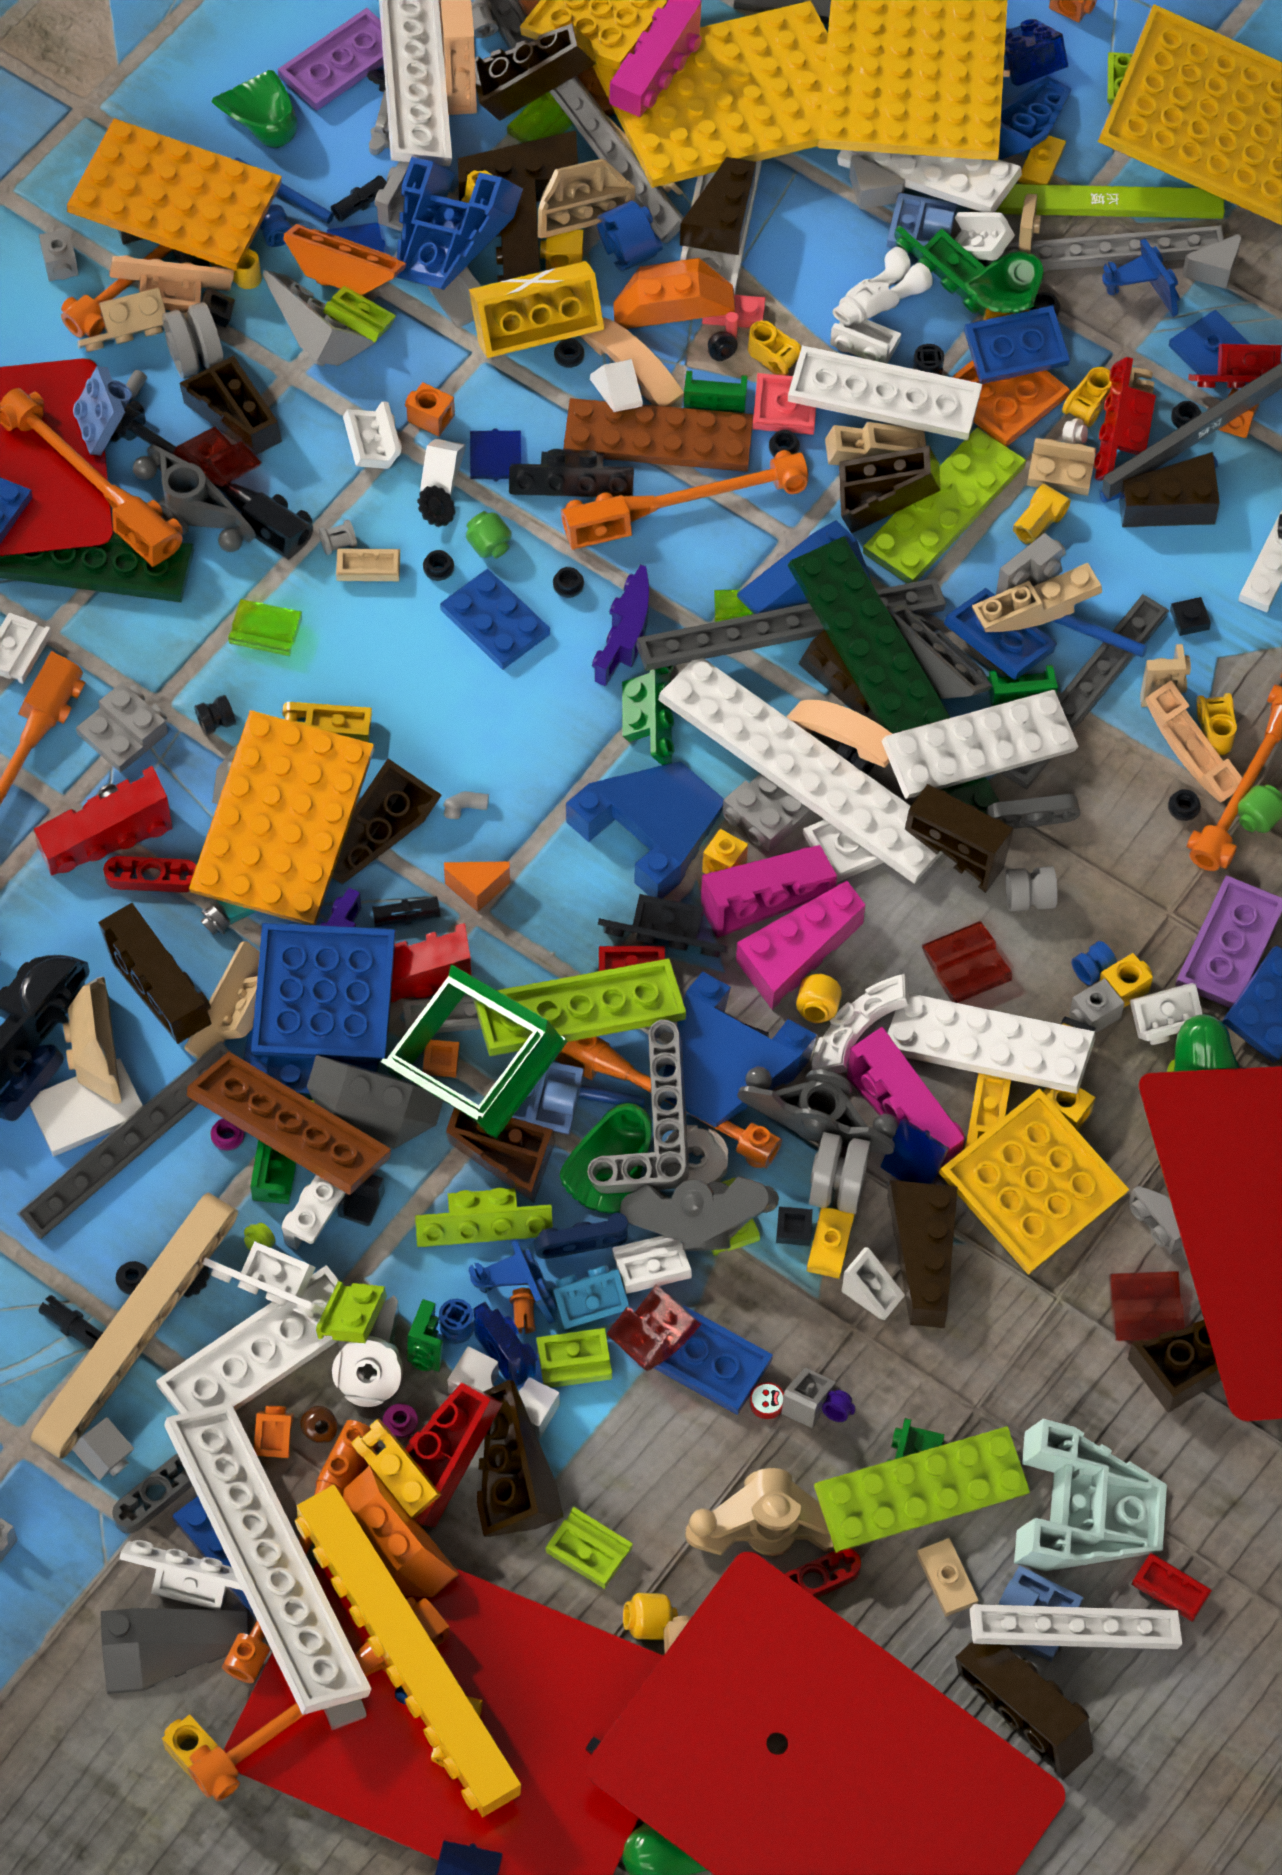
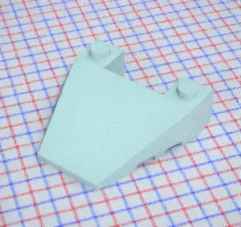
[1014,1419,1167,1571]

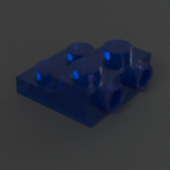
[473,1302,538,1387]

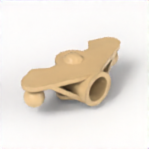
[685,1468,834,1556]

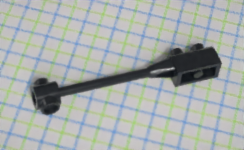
[110,400,313,560]

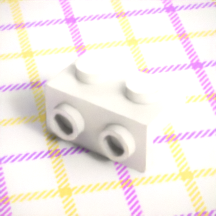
[955,212,1015,260]
[830,319,901,364]
[343,401,402,469]
[1130,983,1202,1045]
[281,1175,345,1250]

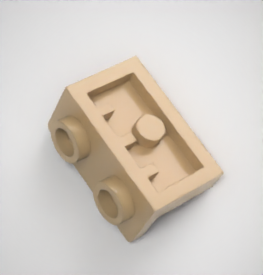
[1027,438,1096,496]
[1140,644,1191,707]

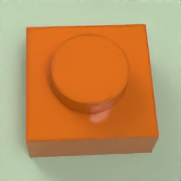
[423,1040,460,1078]

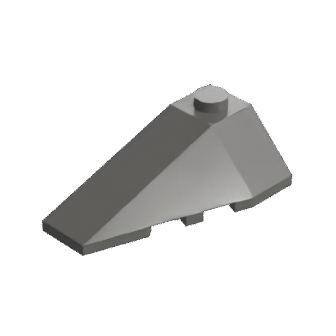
[262,270,374,366]

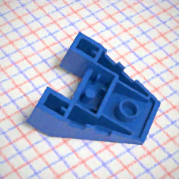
[396,157,523,290]
[566,761,724,899]
[662,971,817,1127]

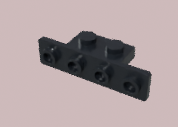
[509,449,634,497]
[597,894,729,958]

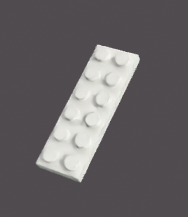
[837,150,1022,213]
[788,345,982,440]
[881,690,1079,799]
[887,993,1095,1094]
[156,1265,340,1414]

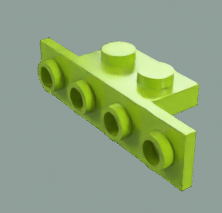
[415,1188,553,1247]

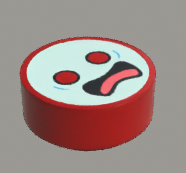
[750,1382,784,1419]

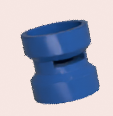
[259,204,292,247]
[1071,941,1117,986]
[439,1298,474,1344]

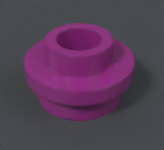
[210,1118,245,1151]
[383,1404,418,1438]

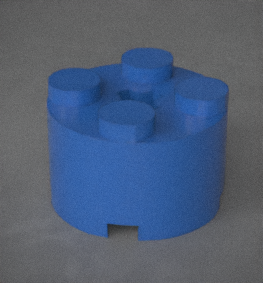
[597,200,663,271]

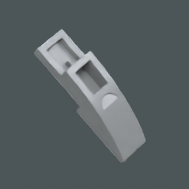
[1129,1186,1187,1260]

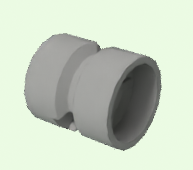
[1005,866,1057,912]

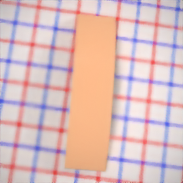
[581,317,684,407]
[1145,680,1242,803]
[787,700,892,768]

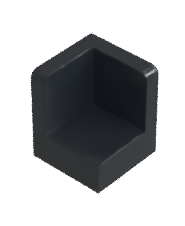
[337,1175,385,1226]

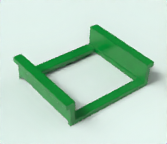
[381,964,568,1139]

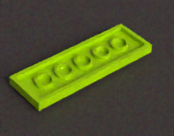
[863,428,1026,584]
[474,959,686,1056]
[814,1426,1030,1552]

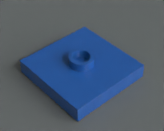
[1168,310,1250,374]

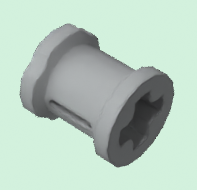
[471,0,498,38]
[318,520,357,555]

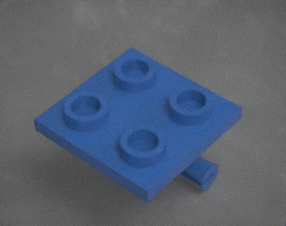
[1102,238,1180,317]
[469,1240,556,1324]

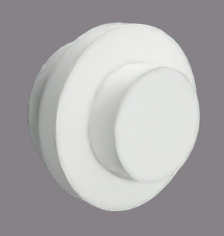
[1062,418,1088,444]

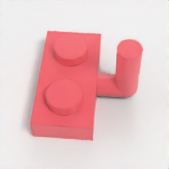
[702,295,765,339]

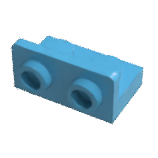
[549,1265,630,1329]

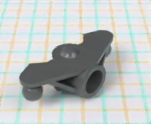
[133,444,256,552]
[737,1066,899,1154]
[620,1176,779,1251]

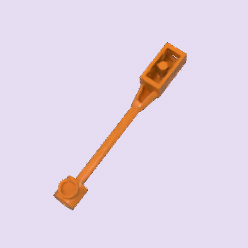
[61,245,172,338]
[0,388,183,567]
[561,450,809,550]
[0,651,86,806]
[1186,673,1282,871]
[555,1036,782,1168]
[222,1420,379,1683]
[188,1597,449,1802]

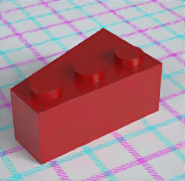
[391,923,472,1003]

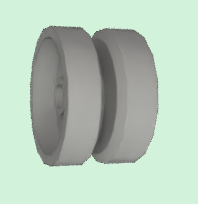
[162,302,224,379]
[809,1132,871,1214]

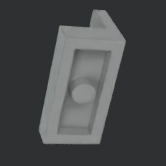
[428,267,481,328]

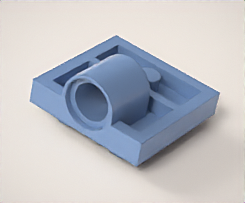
[886,193,957,248]
[73,366,132,456]
[512,1062,585,1135]
[998,1565,1083,1662]

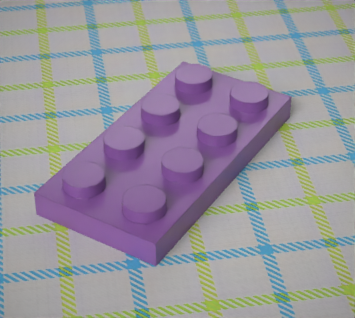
[278,8,384,111]
[1175,875,1282,1008]

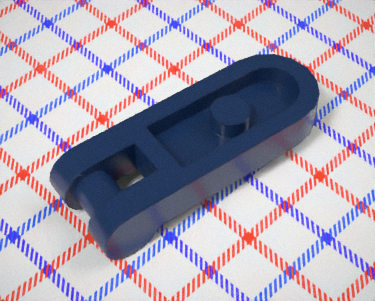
[0,1044,64,1121]
[533,1213,628,1259]

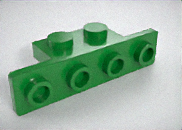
[894,225,986,316]
[622,666,674,765]

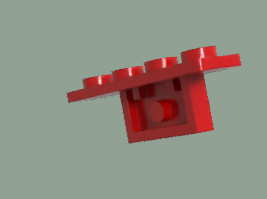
[1188,344,1282,388]
[1094,357,1156,481]

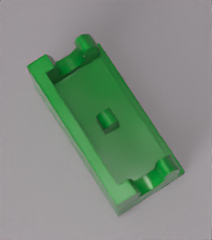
[683,371,748,413]
[987,665,1058,707]
[250,1140,296,1205]

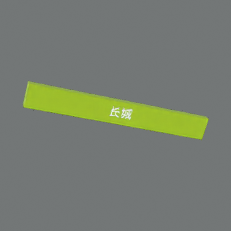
[995,184,1225,219]

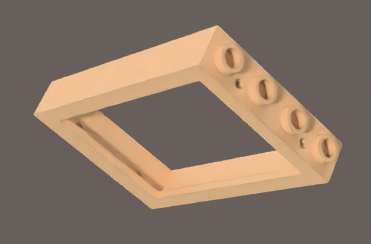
[439,0,477,115]

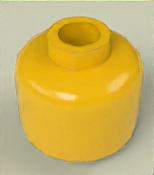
[796,974,842,1023]
[623,1593,678,1641]

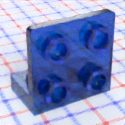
[1004,19,1069,86]

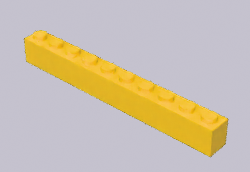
[294,1484,521,1818]

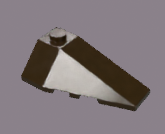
[332,759,442,884]
[477,1380,564,1537]

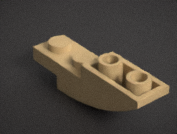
[972,563,1102,632]

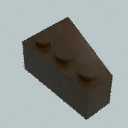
[680,157,756,255]
[179,355,282,455]
[839,446,941,534]

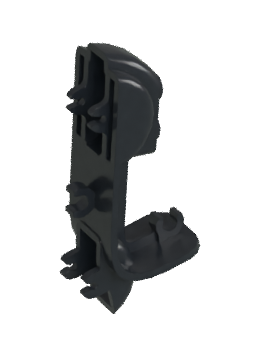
[0,955,90,1090]

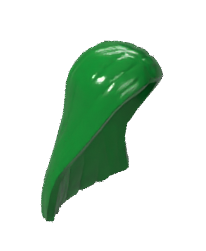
[211,70,298,148]
[965,251,1044,313]
[1174,1014,1240,1072]
[559,1103,653,1214]
[622,1823,708,1875]

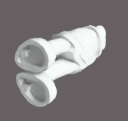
[833,247,933,326]

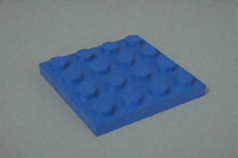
[251,923,396,1061]

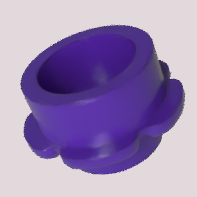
[822,1390,856,1422]

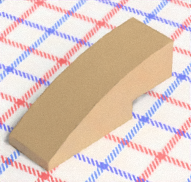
[825,422,926,465]

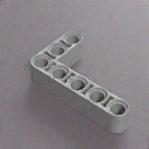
[587,1020,689,1194]

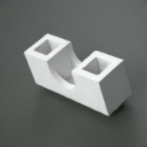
[447,1346,560,1440]

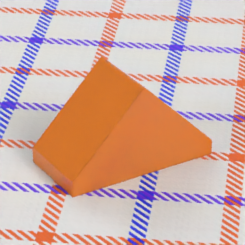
[444,861,510,912]

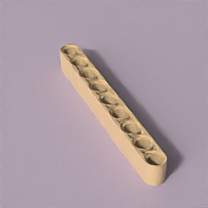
[31,1192,238,1459]

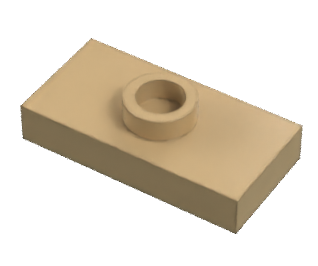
[1019,194,1041,254]
[336,548,400,582]
[917,1538,979,1617]

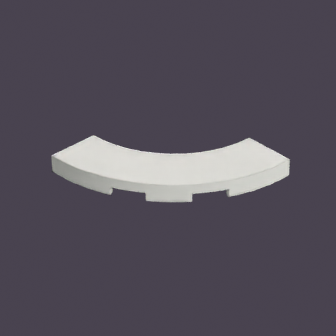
[812,974,909,1074]

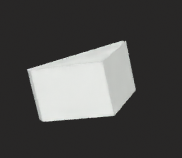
[590,359,643,412]
[420,438,466,496]
[842,1247,905,1320]

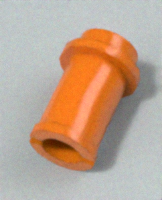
[509,1288,536,1334]

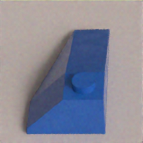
[998,76,1071,160]
[737,520,871,614]

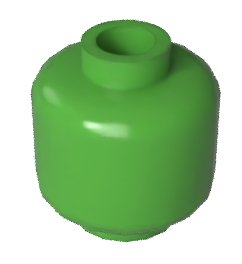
[466,511,512,559]
[1238,785,1282,833]

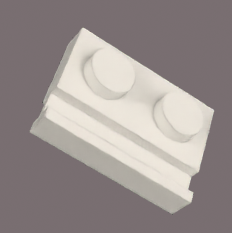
[0,613,52,684]
[612,1235,692,1294]

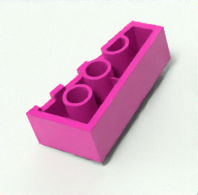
[609,0,702,117]
[701,845,837,938]
[736,881,865,1010]
[847,1027,965,1175]

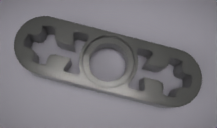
[985,794,1080,829]
[112,1454,193,1533]

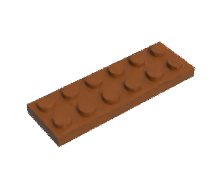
[563,398,753,472]
[186,1052,391,1195]

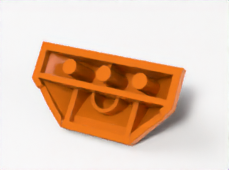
[283,224,406,295]
[613,258,735,329]
[343,1465,459,1597]

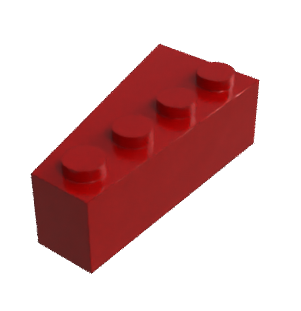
[34,766,173,876]
[405,1382,503,1528]

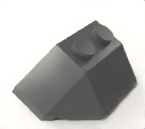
[887,604,992,699]
[307,1055,443,1149]

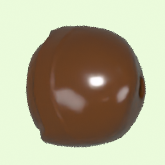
[300,1406,338,1443]

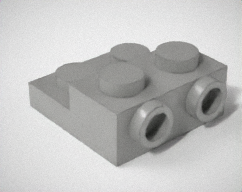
[996,533,1066,595]
[76,682,168,773]
[722,773,814,852]

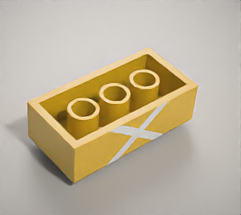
[469,261,604,358]

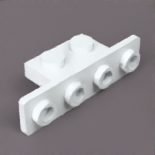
[202,1242,325,1318]
[120,1540,243,1610]

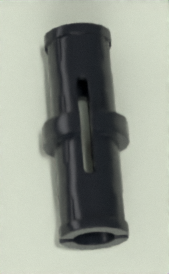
[330,175,387,222]
[372,896,440,927]
[38,1295,104,1350]

